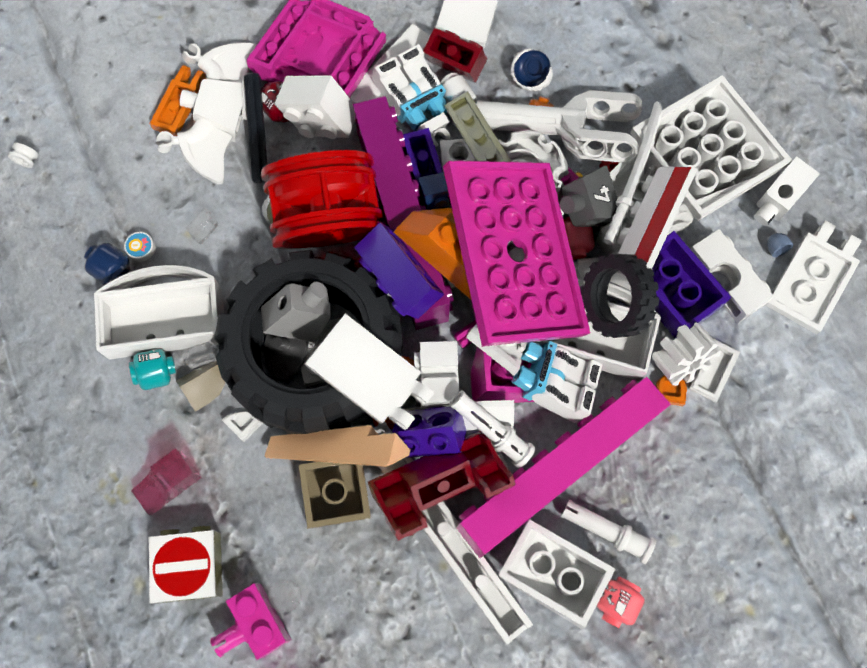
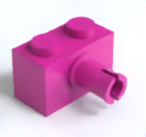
[210,583,292,660]

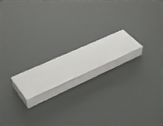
[350,24,430,104]

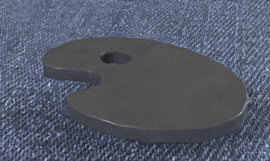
[264,334,309,380]

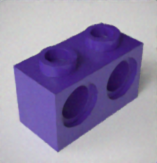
[392,406,467,458]

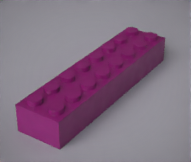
[353,96,454,330]

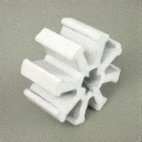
[652,322,721,386]

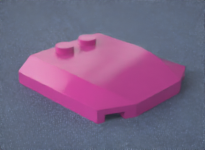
[246,0,386,98]

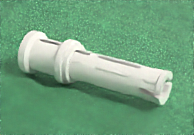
[450,390,535,468]
[561,499,657,564]

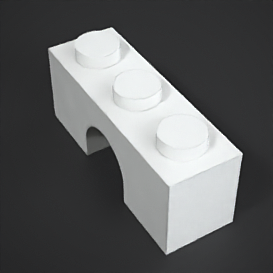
[690,229,774,324]

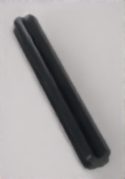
[244,73,268,184]

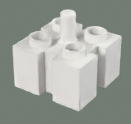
[414,341,459,408]

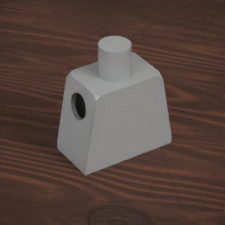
[261,282,331,343]

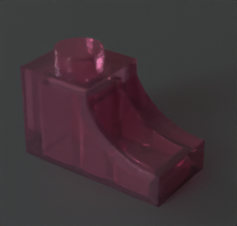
[131,448,202,516]

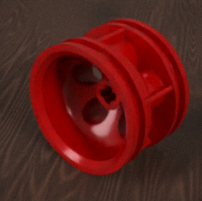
[261,150,384,249]

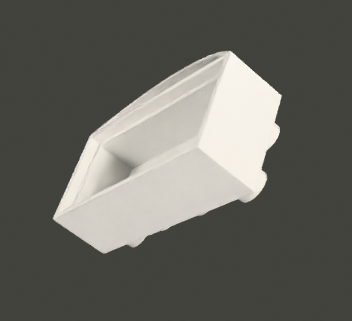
[94,265,224,360]
[527,278,661,382]

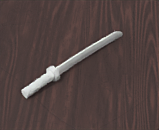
[603,101,662,245]

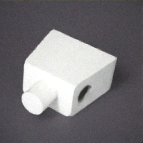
[754,156,820,226]

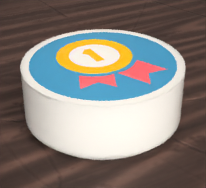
[124,232,156,262]

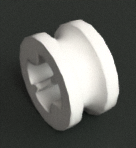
[8,143,38,168]

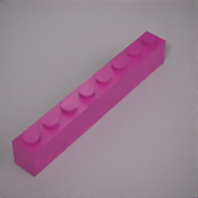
[456,377,671,559]

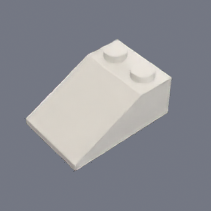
[498,519,615,629]

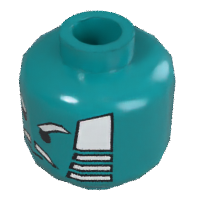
[129,349,176,390]

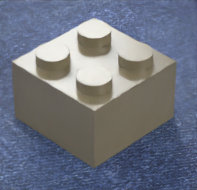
[299,462,371,529]

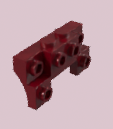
[368,431,516,541]

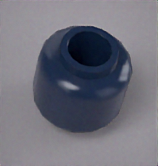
[84,243,130,285]

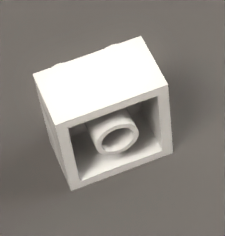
[275,75,355,139]

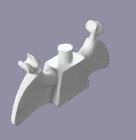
[156,43,257,184]

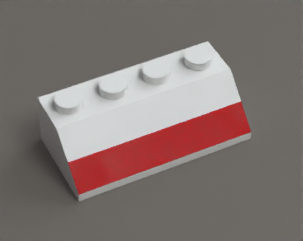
[610,167,697,290]

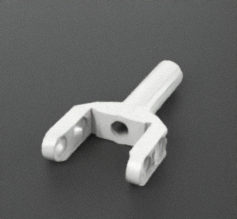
[476,90,642,163]

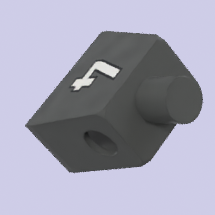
[560,165,618,227]

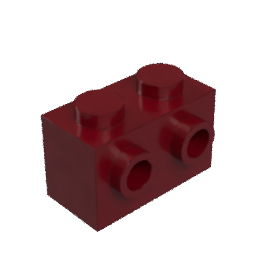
[423,27,487,83]

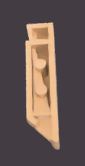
[265,425,410,466]

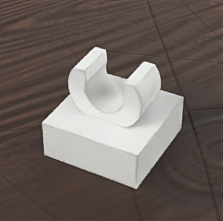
[417,112,450,148]

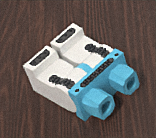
[372,44,447,131]
[512,341,602,423]

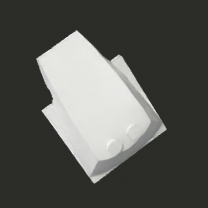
[610,75,793,227]

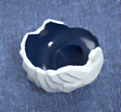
[511,49,553,91]

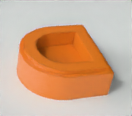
[655,375,687,406]

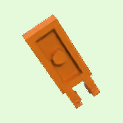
[149,65,206,136]

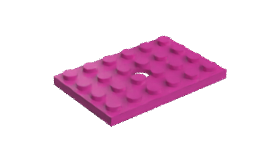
[443,161,590,347]

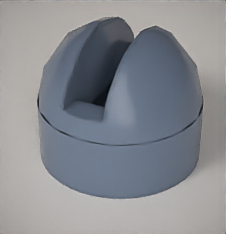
[767,233,794,257]

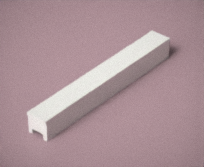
[374,421,533,645]

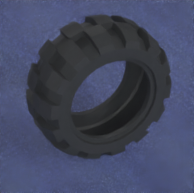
[214,250,403,434]

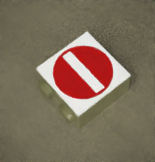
[149,526,223,603]

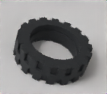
[581,254,659,338]

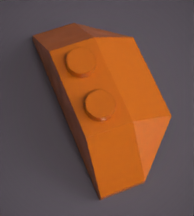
[394,208,472,300]

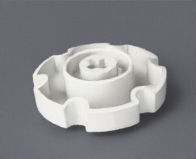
[499,130,569,200]

